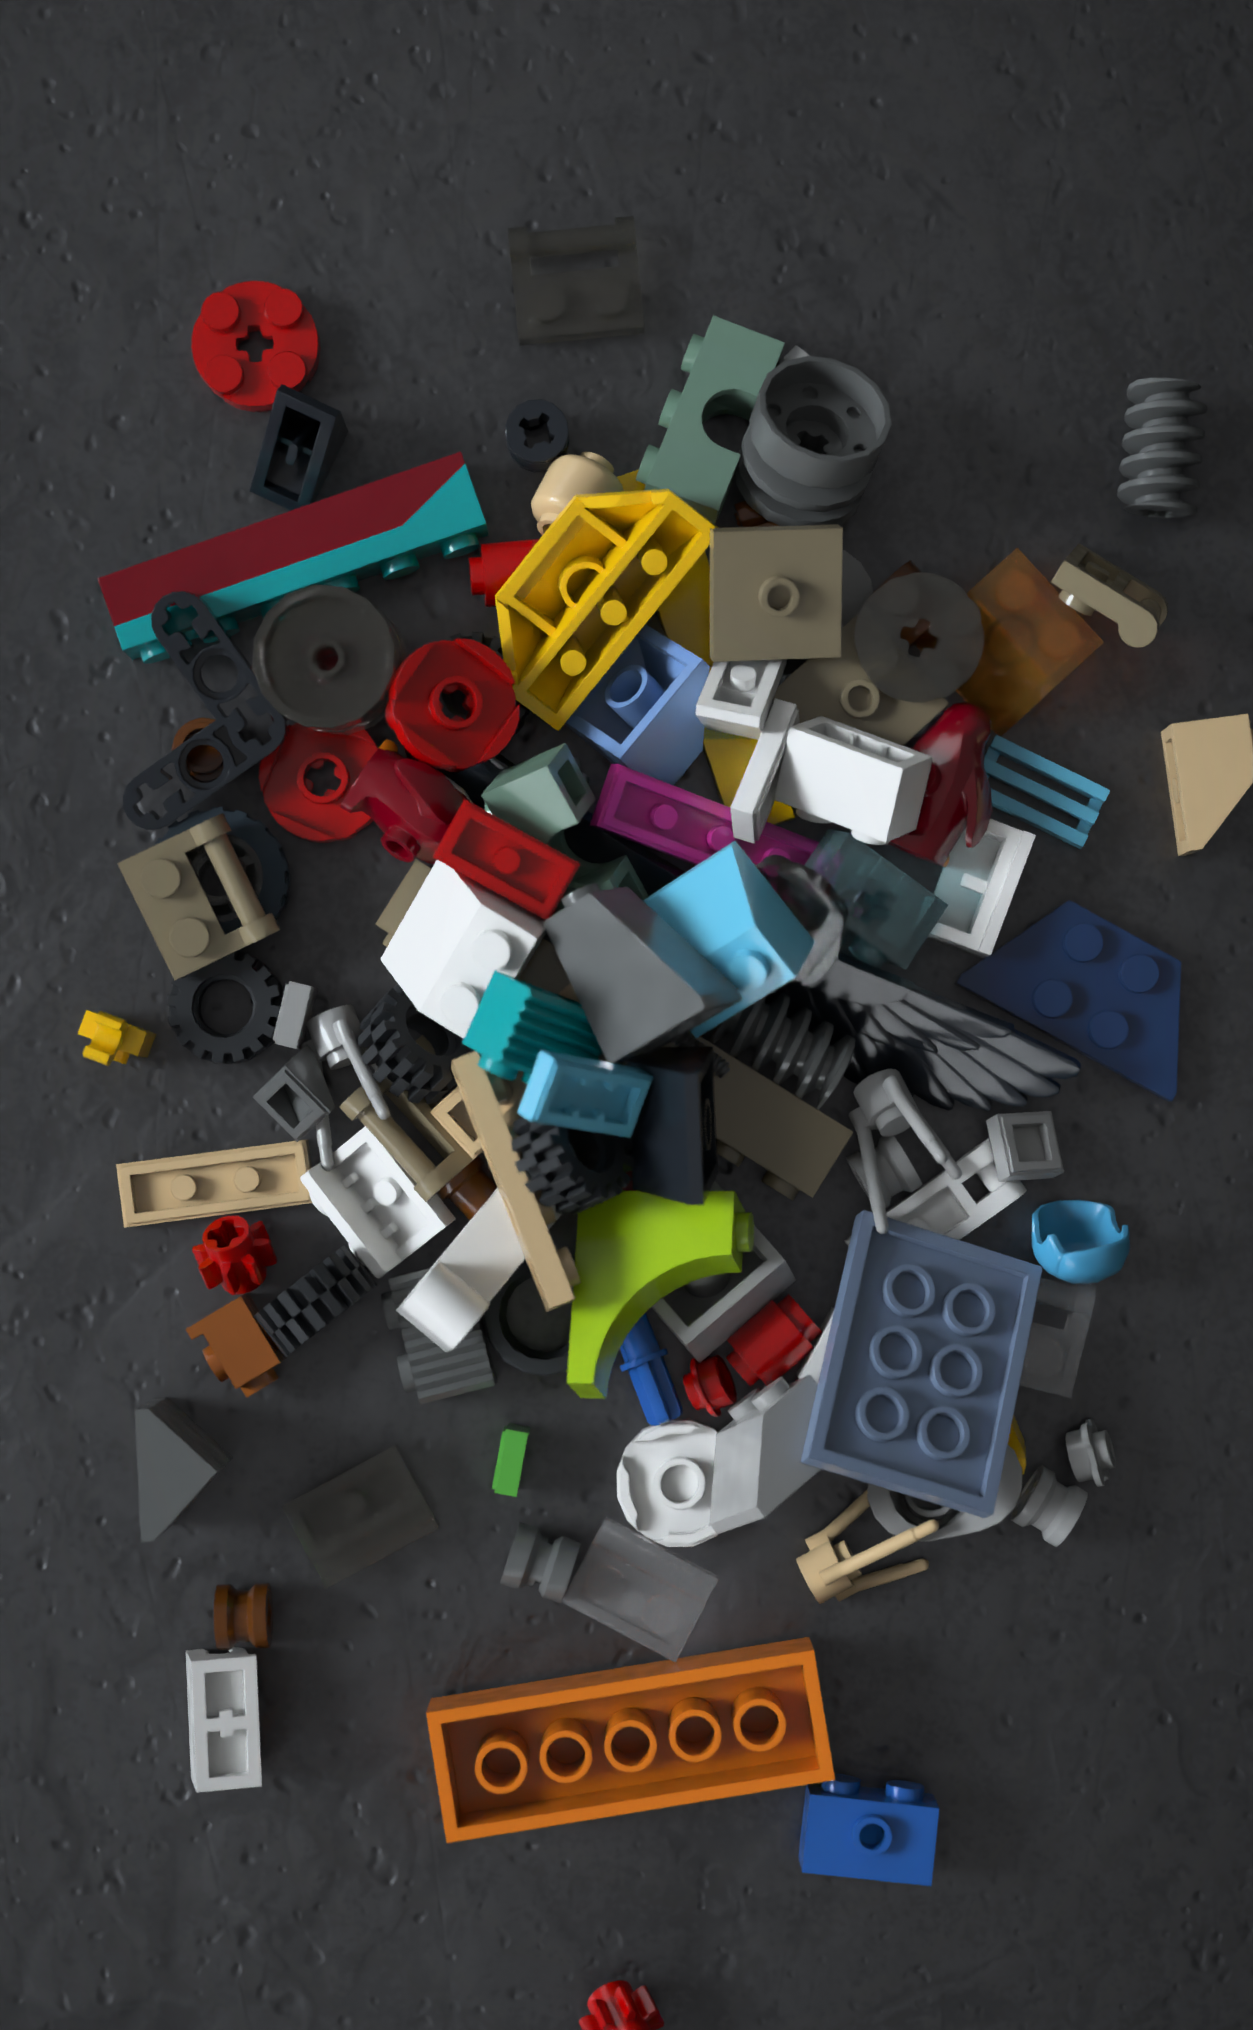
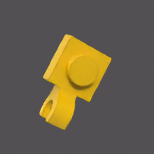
[77,1010,156,1066]

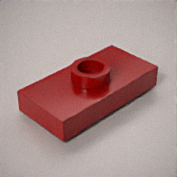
[432,799,580,920]

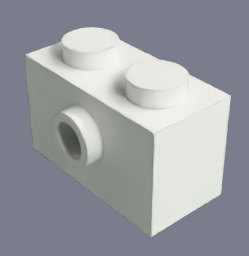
[774,716,933,845]

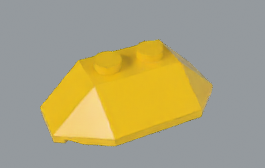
[495,489,718,731]

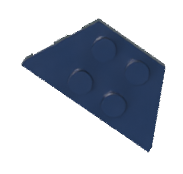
[954,900,1181,1101]

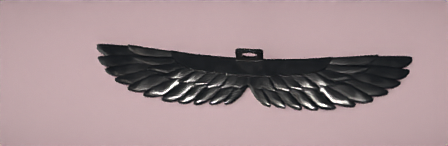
[404,748,1081,1111]

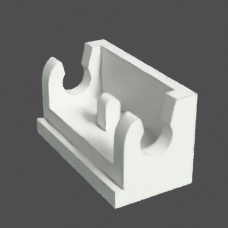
[918,819,1036,958]
[186,1647,262,1792]

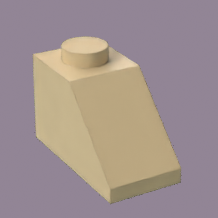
[1161,714,1253,856]

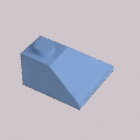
[564,624,710,785]

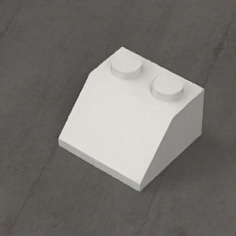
[380,860,552,1039]

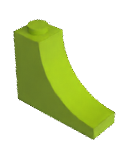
[567,1191,754,1399]

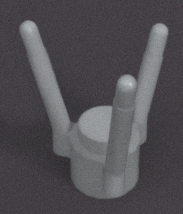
[301,1005,390,1171]
[848,1069,962,1234]

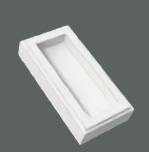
[731,698,799,844]

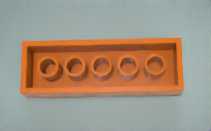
[426,1637,835,1843]

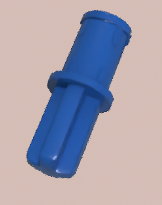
[620,1313,683,1426]

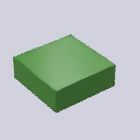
[492,1423,530,1497]

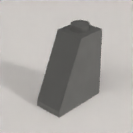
[543,883,742,1064]

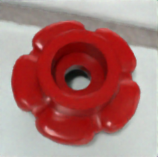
[683,1355,737,1417]

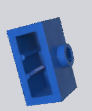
[798,1773,939,1886]

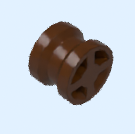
[214,1583,273,1650]

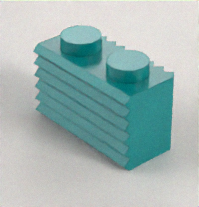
[462,970,603,1084]

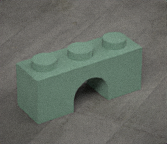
[636,315,785,525]
[481,743,649,916]

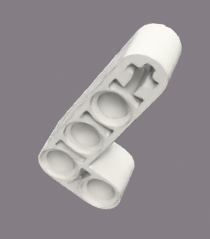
[396,1144,576,1352]

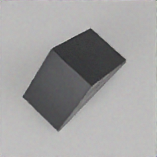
[249,384,348,510]

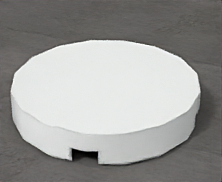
[617,1418,718,1547]

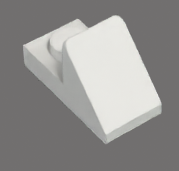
[696,659,787,740]

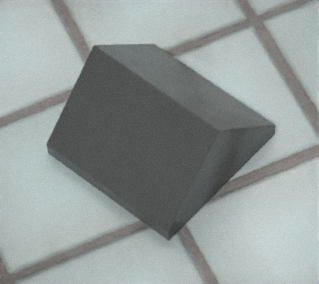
[135,1397,234,1542]

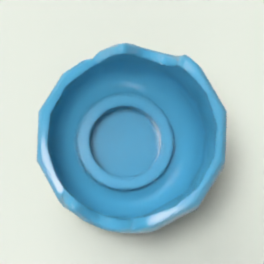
[1031,1200,1130,1284]

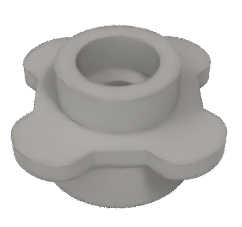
[1066,1418,1116,1487]

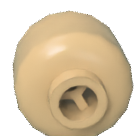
[531,452,624,536]

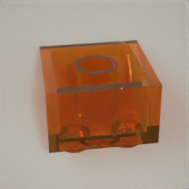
[915,548,1104,737]

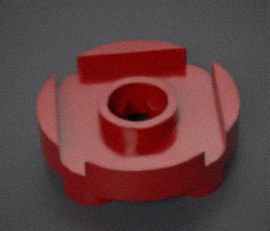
[192,281,320,412]
[385,638,519,772]
[259,714,378,843]

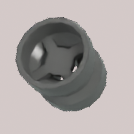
[500,1522,581,1604]

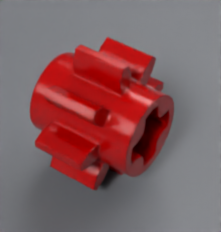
[192,1215,277,1295]
[579,1980,664,2030]

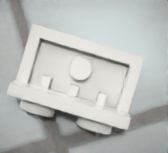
[300,1127,456,1278]

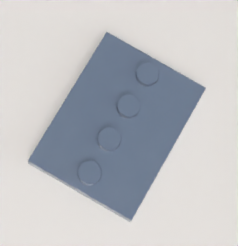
[801,1210,1043,1518]

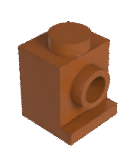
[185,1292,287,1398]

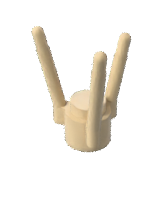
[796,1490,939,1604]

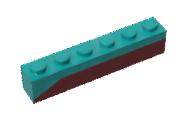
[97,451,489,664]

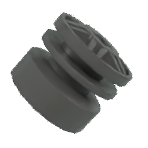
[735,356,892,526]

